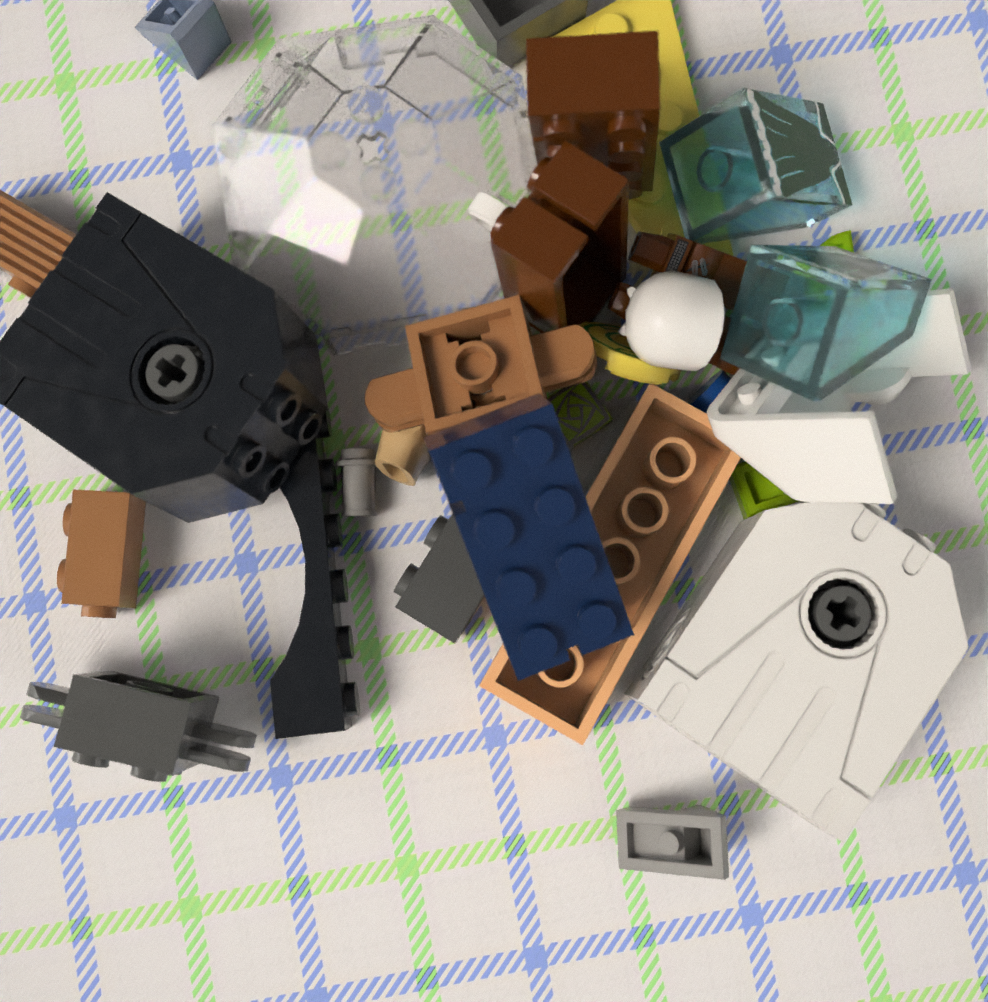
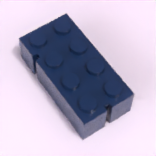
[423,393,634,681]

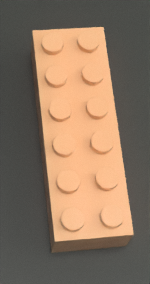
[479,384,741,745]

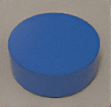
[687,370,731,414]

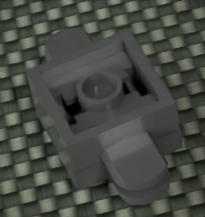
[20,671,257,782]

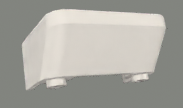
[707,288,971,504]

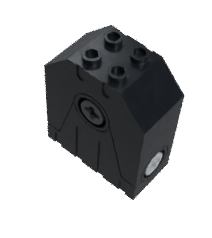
[0,192,328,523]

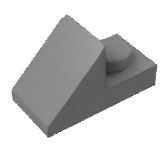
[616,805,729,880]

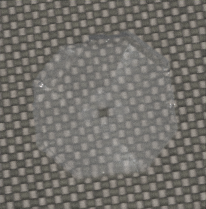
[212,15,537,355]

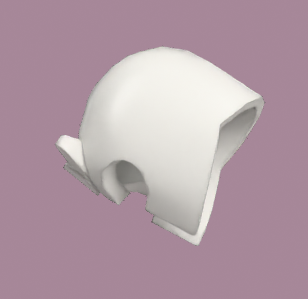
[619,271,725,371]

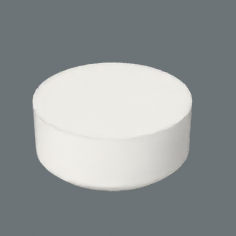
[467,192,508,233]

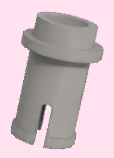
[336,448,377,517]

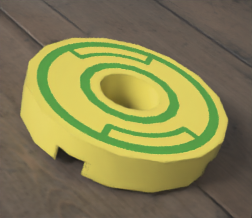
[579,322,682,385]

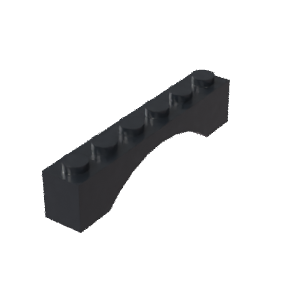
[270,408,360,739]

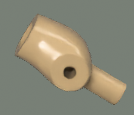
[375,425,432,486]

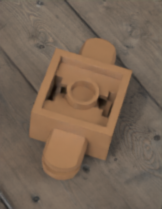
[365,295,597,436]

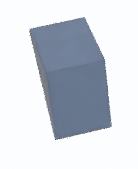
[135,0,232,80]

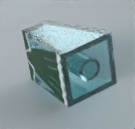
[659,88,853,244]
[720,245,932,401]

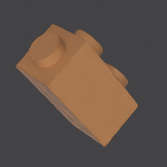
[57,489,146,618]

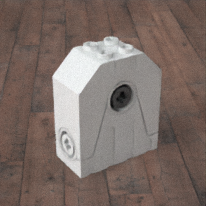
[625,502,969,843]

